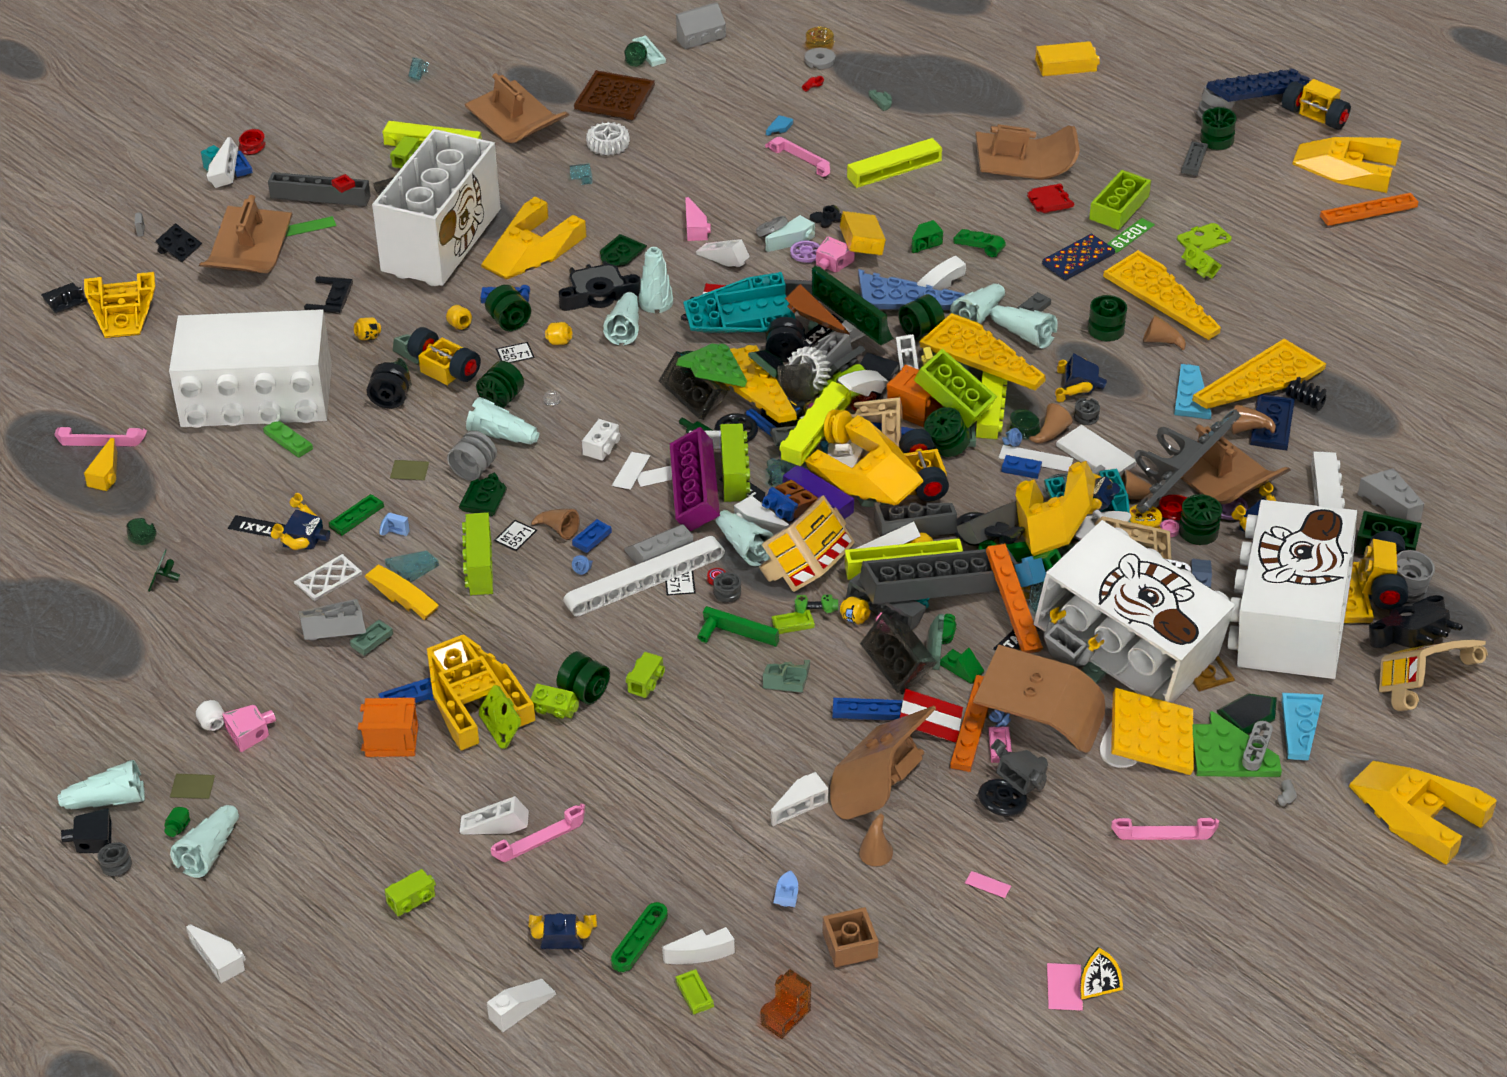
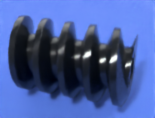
[1286,377,1327,411]

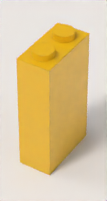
[1035,41,1100,76]
[839,211,886,255]

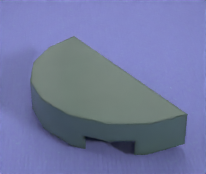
[869,90,892,111]

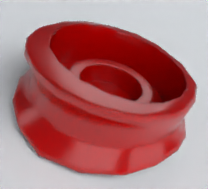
[239,129,266,155]
[1156,494,1187,520]

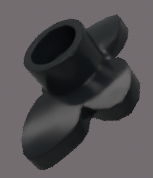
[809,205,842,228]
[985,522,1025,544]

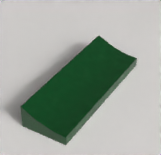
[812,265,894,346]

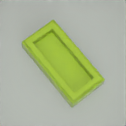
[771,610,815,634]
[675,969,714,1015]

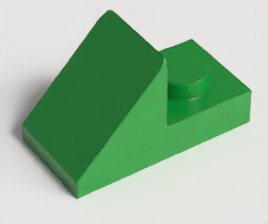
[940,648,984,684]

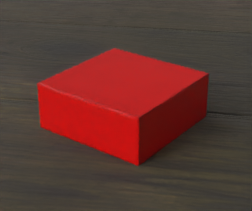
[331,174,355,193]

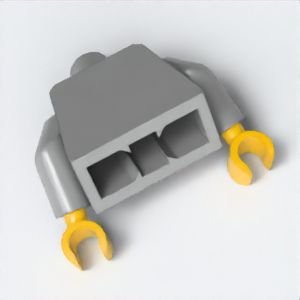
[1044,607,1105,667]

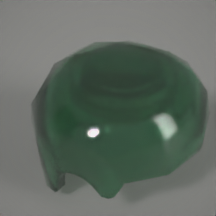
[624,41,648,67]
[126,518,157,545]

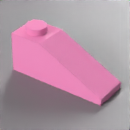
[685,197,711,241]

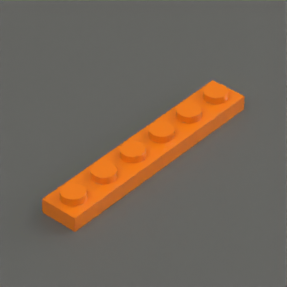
[1320,193,1419,226]
[985,544,1043,653]
[950,675,989,772]

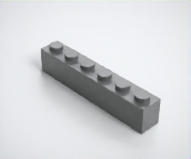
[268,172,371,206]

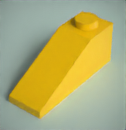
[84,438,117,491]

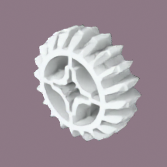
[586,122,630,156]
[784,347,831,396]

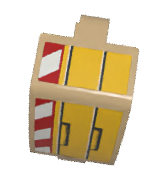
[759,495,855,592]
[1379,640,1488,711]

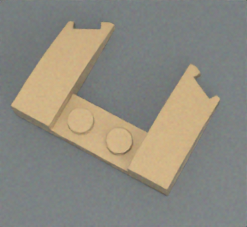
[851,397,903,462]
[1095,516,1171,560]

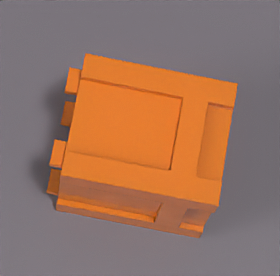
[887,364,943,427]
[358,698,419,757]

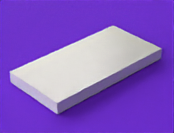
[1056,425,1136,476]

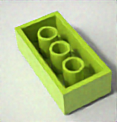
[1089,170,1151,230]
[914,349,997,428]
[720,423,750,502]
[462,512,493,595]

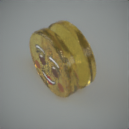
[805,27,834,50]

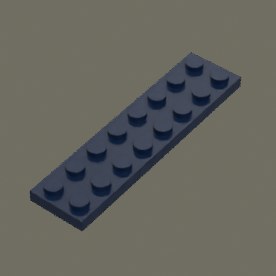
[1206,68,1311,102]

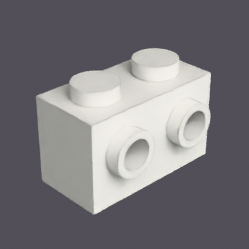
[582,419,621,461]

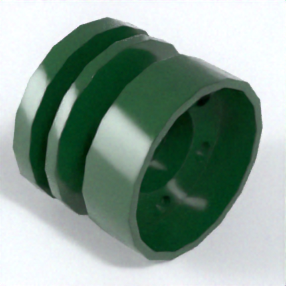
[476,361,524,408]
[924,407,971,457]
[1179,494,1222,545]

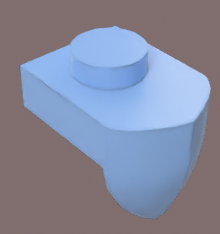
[379,513,410,536]
[774,870,798,907]

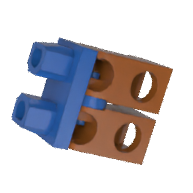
[762,480,818,522]

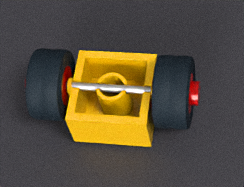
[1282,79,1351,130]
[407,327,481,385]
[899,429,949,501]
[1358,531,1408,610]

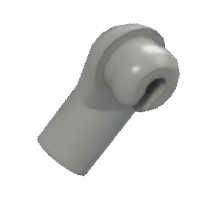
[1277,779,1297,806]

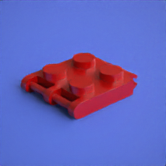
[1027,183,1074,213]

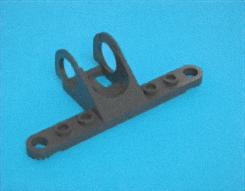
[1134,409,1241,514]

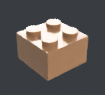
[822,907,879,967]

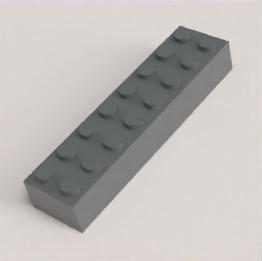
[859,548,1018,604]

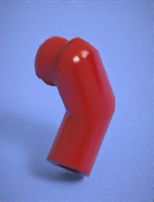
[802,76,824,91]

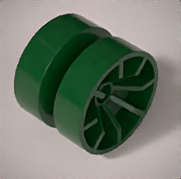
[1200,107,1236,150]
[485,284,532,331]
[898,294,945,340]
[1088,295,1127,342]
[556,651,610,705]

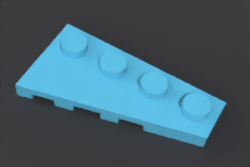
[1174,364,1212,420]
[1281,693,1323,760]

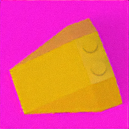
[84,272,155,338]

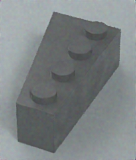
[874,502,957,537]

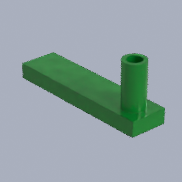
[697,606,780,647]

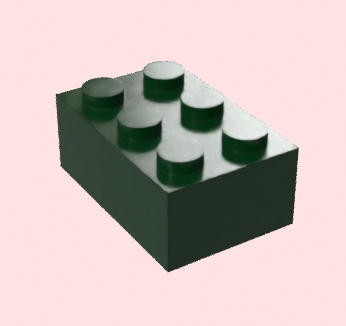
[1354,511,1422,555]

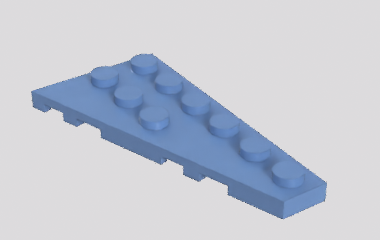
[858,269,965,310]

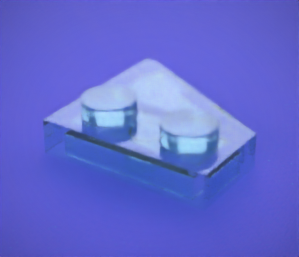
[385,551,439,583]

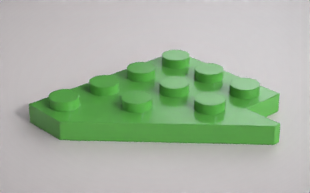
[676,343,747,387]
[1193,711,1282,777]

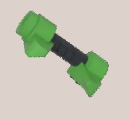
[795,594,838,614]

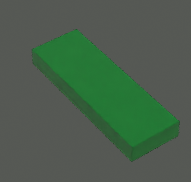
[329,494,384,536]

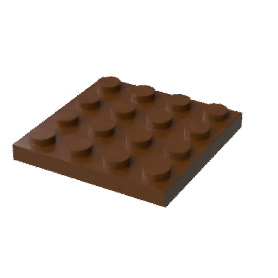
[574,70,655,120]

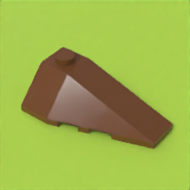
[785,284,850,335]

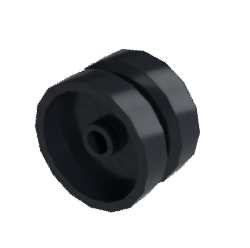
[766,317,805,363]
[366,362,411,409]

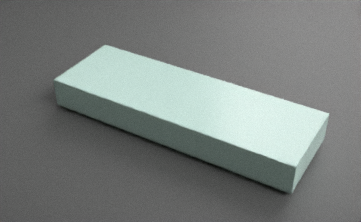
[632,36,666,67]

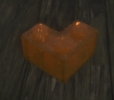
[760,969,811,1039]

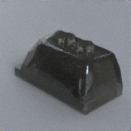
[659,351,730,420]
[860,613,937,695]

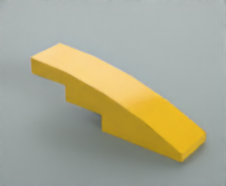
[365,564,439,620]

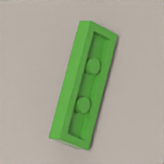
[263,421,313,458]

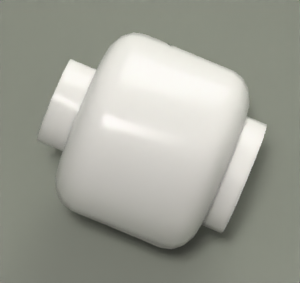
[196,700,225,731]

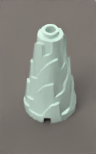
[638,247,673,313]
[950,284,1005,324]
[603,292,639,345]
[990,305,1058,349]
[466,397,539,444]
[716,510,774,566]
[58,760,145,809]
[170,805,239,878]

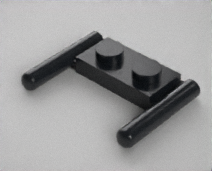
[304,276,353,313]

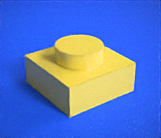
[921,347,933,366]

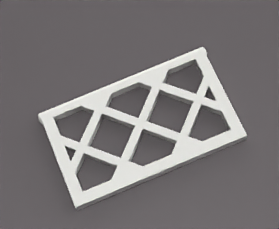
[294,554,362,602]

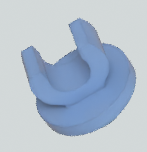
[1002,428,1022,447]
[572,555,593,575]
[988,710,1011,727]

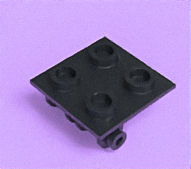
[155,223,202,262]
[41,282,87,313]

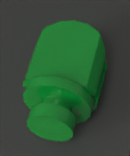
[942,614,957,644]
[164,807,190,837]

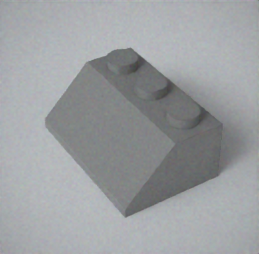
[676,2,726,49]
[624,524,693,565]

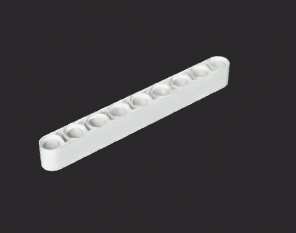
[563,536,725,616]

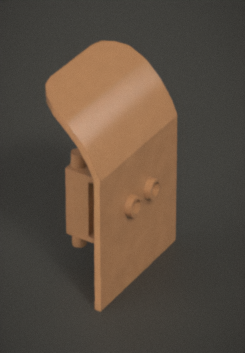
[465,73,570,143]
[975,124,1080,180]
[199,195,292,274]
[1170,424,1291,504]
[973,645,1105,753]
[830,706,936,819]

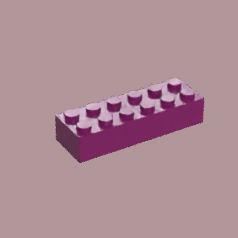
[670,427,720,531]

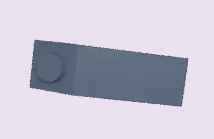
[1191,559,1212,589]

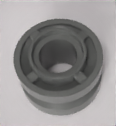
[714,572,741,602]
[97,842,132,876]

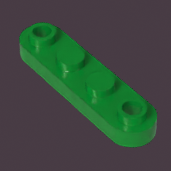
[611,902,668,972]

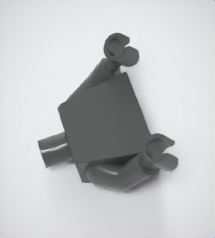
[991,739,1048,795]

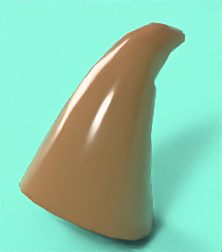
[1143,316,1186,350]
[1029,403,1073,443]
[1232,405,1276,434]
[1121,469,1152,500]
[531,509,580,540]
[859,814,893,867]

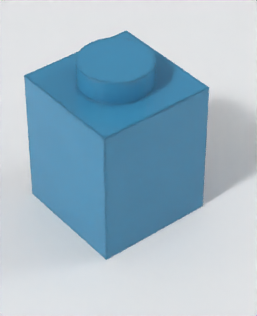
[1015,556,1046,587]

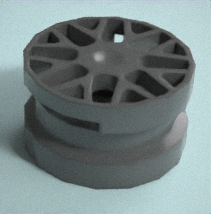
[1074,398,1100,425]

